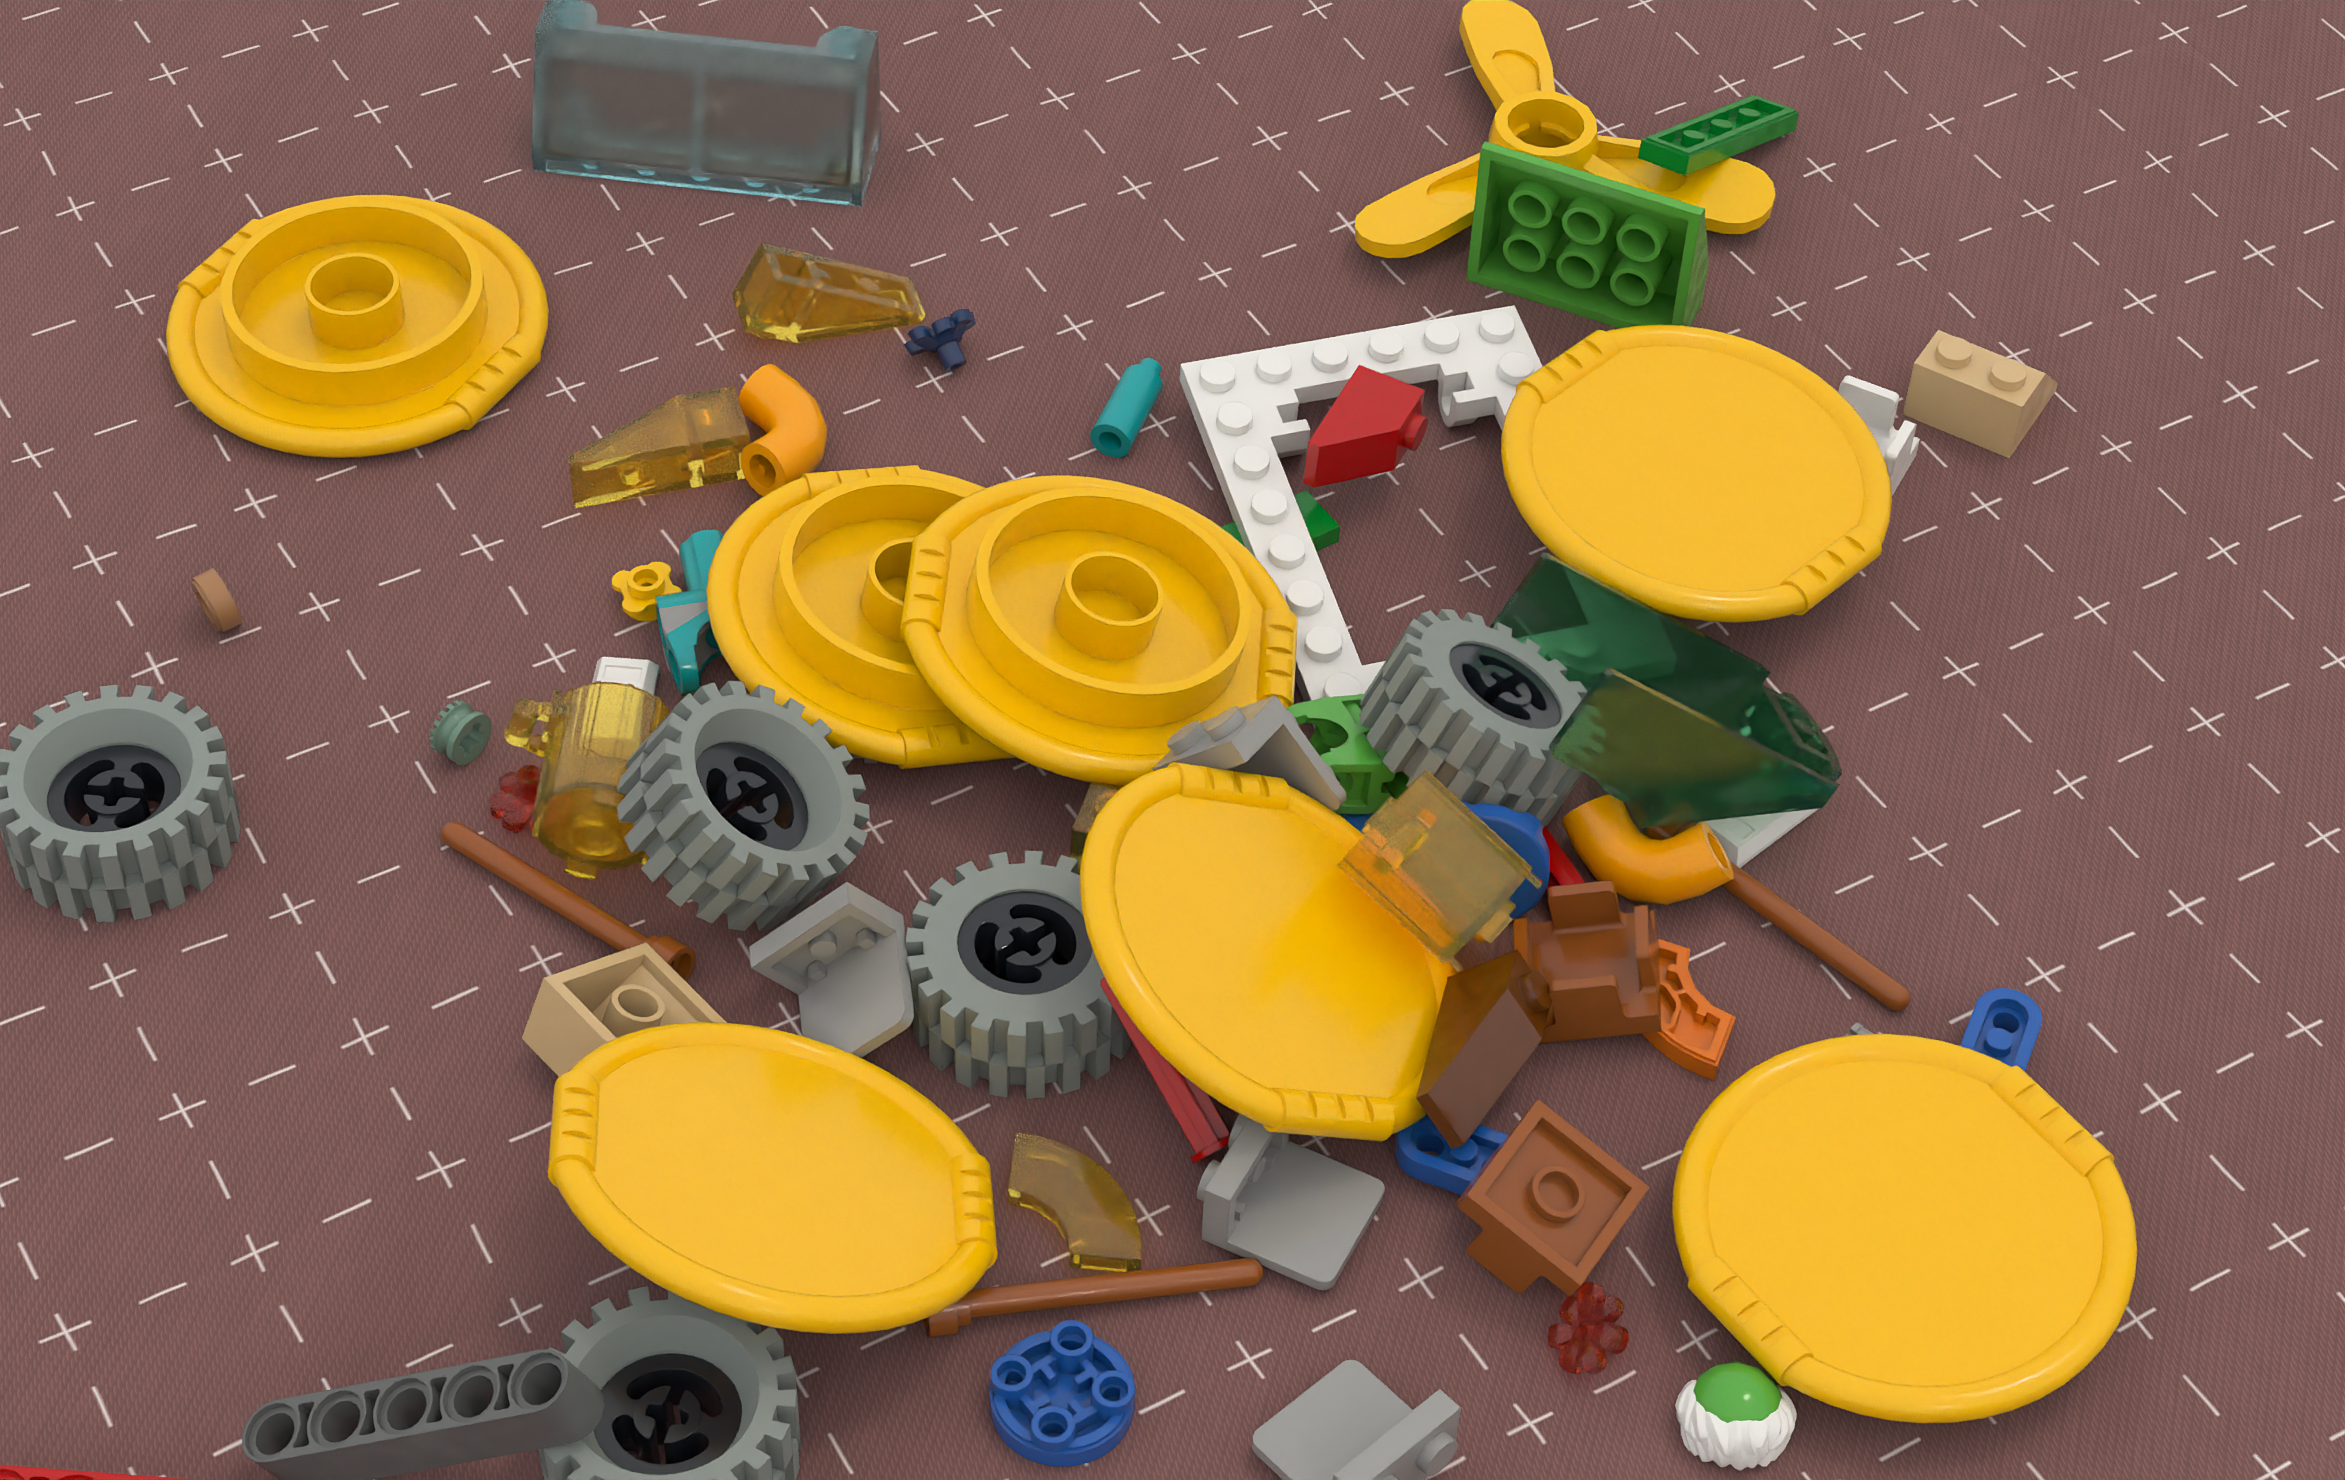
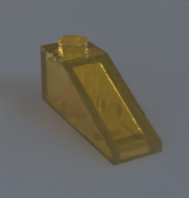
[732,242,926,343]
[568,386,750,508]

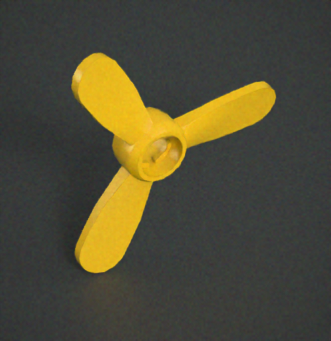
[1355,0,1776,258]

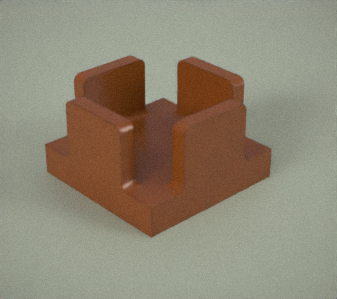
[1514,881,1662,1044]
[1456,1099,1650,1296]

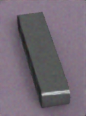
[242,1349,605,1480]

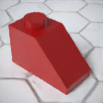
[1303,365,1428,488]

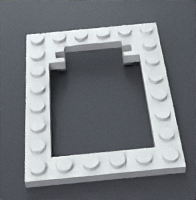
[1179,305,1676,729]

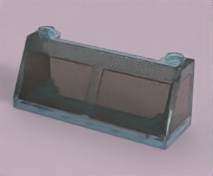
[532,0,881,207]

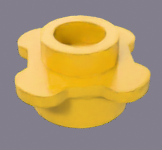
[612,562,682,622]

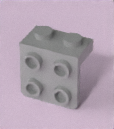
[1152,695,1347,811]
[749,882,914,1058]
[1197,1114,1385,1290]
[1252,1360,1461,1480]

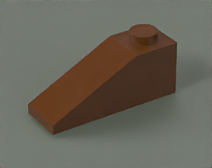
[1416,949,1552,1149]

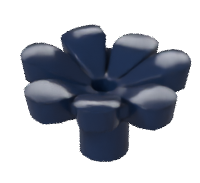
[904,309,976,371]

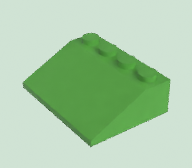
[1466,141,1709,328]

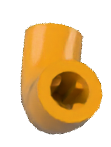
[737,364,828,496]
[1561,793,1734,905]

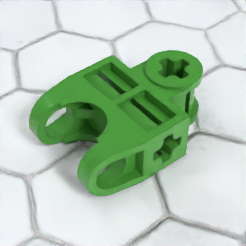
[1287,694,1424,814]

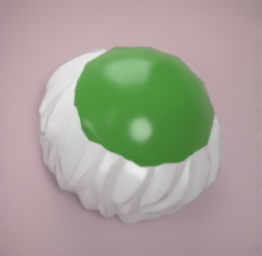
[1675,1361,1797,1471]

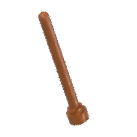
[1645,804,1910,1011]
[441,821,696,982]
[924,1258,1263,1338]

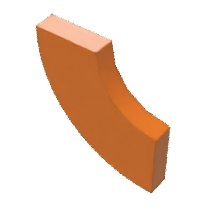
[1642,939,1736,1081]

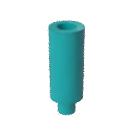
[1090,358,1163,458]

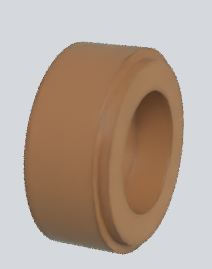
[191,568,243,633]

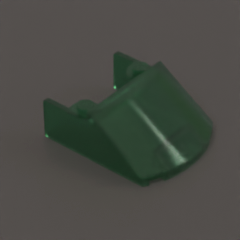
[1490,553,1842,828]

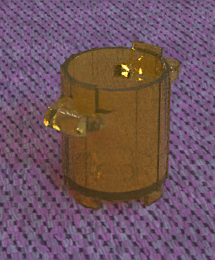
[504,681,670,880]
[1337,769,1543,973]

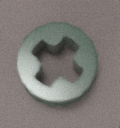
[428,700,492,766]

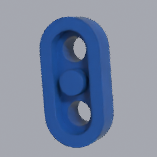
[1960,988,2042,1072]
[1395,1114,1508,1195]

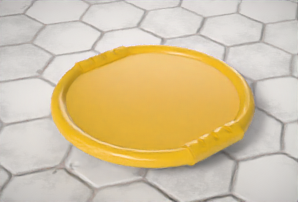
[166,195,549,458]
[1501,325,1892,623]
[706,465,1016,769]
[900,475,1298,787]
[1079,762,1456,1142]
[548,1022,998,1334]
[1672,1034,2137,1424]

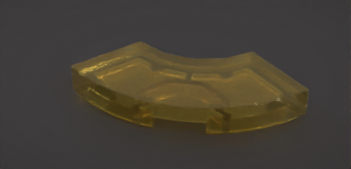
[1008,1132,1141,1272]

